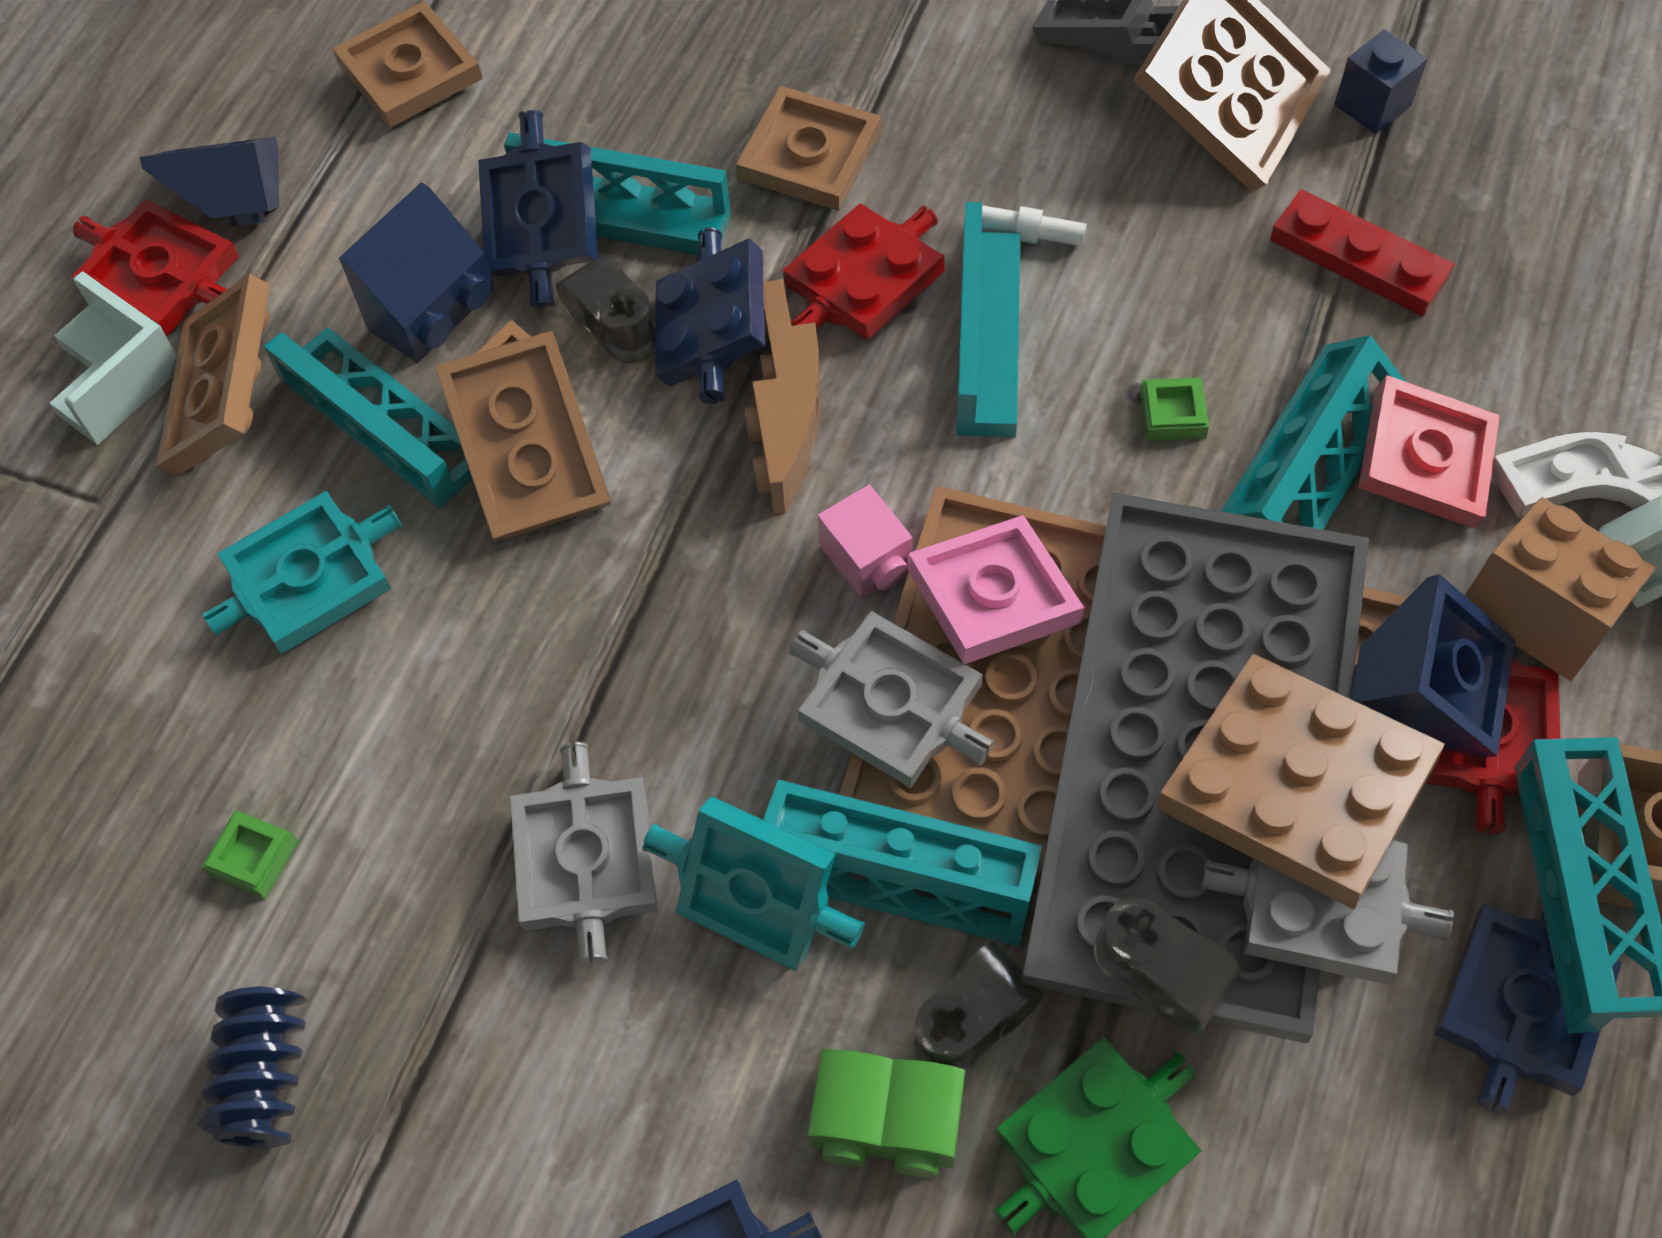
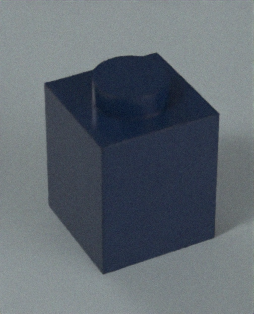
[1334,29,1428,134]

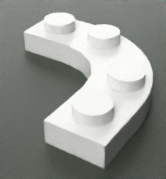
[1492,432,1662,518]

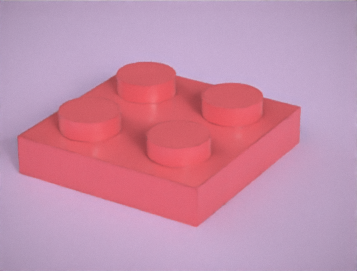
[1358,375,1500,528]

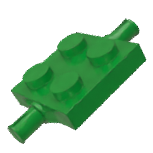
[993,1036,1202,1238]

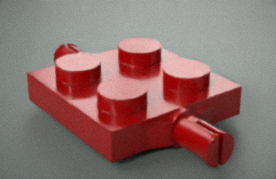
[71,199,239,336]
[782,203,945,340]
[1425,660,1561,834]

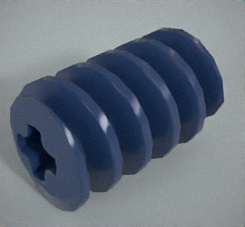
[198,986,308,1148]

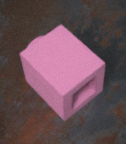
[818,484,913,599]

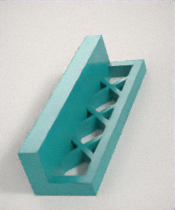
[504,132,731,255]
[956,202,1021,437]
[264,327,472,509]
[1220,335,1406,530]
[1514,737,1662,1033]
[763,780,1043,947]

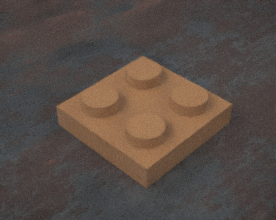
[332,1,482,128]
[736,86,882,211]

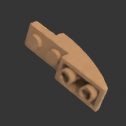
[744,279,820,516]

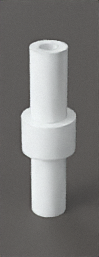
[982,206,1087,246]

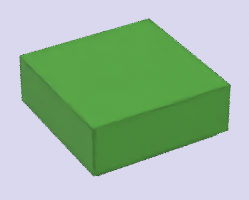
[1140,377,1209,441]
[201,810,299,899]

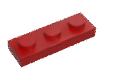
[1270,189,1455,317]

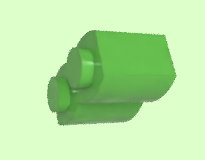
[808,1049,965,1178]

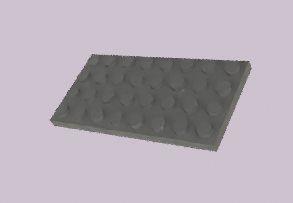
[1021,493,1369,1044]

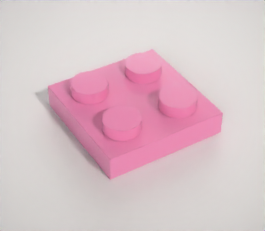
[907,515,1084,664]

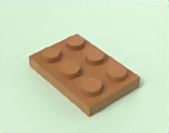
[156,274,270,477]
[435,330,611,543]

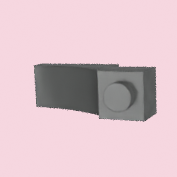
[1032,0,1179,68]

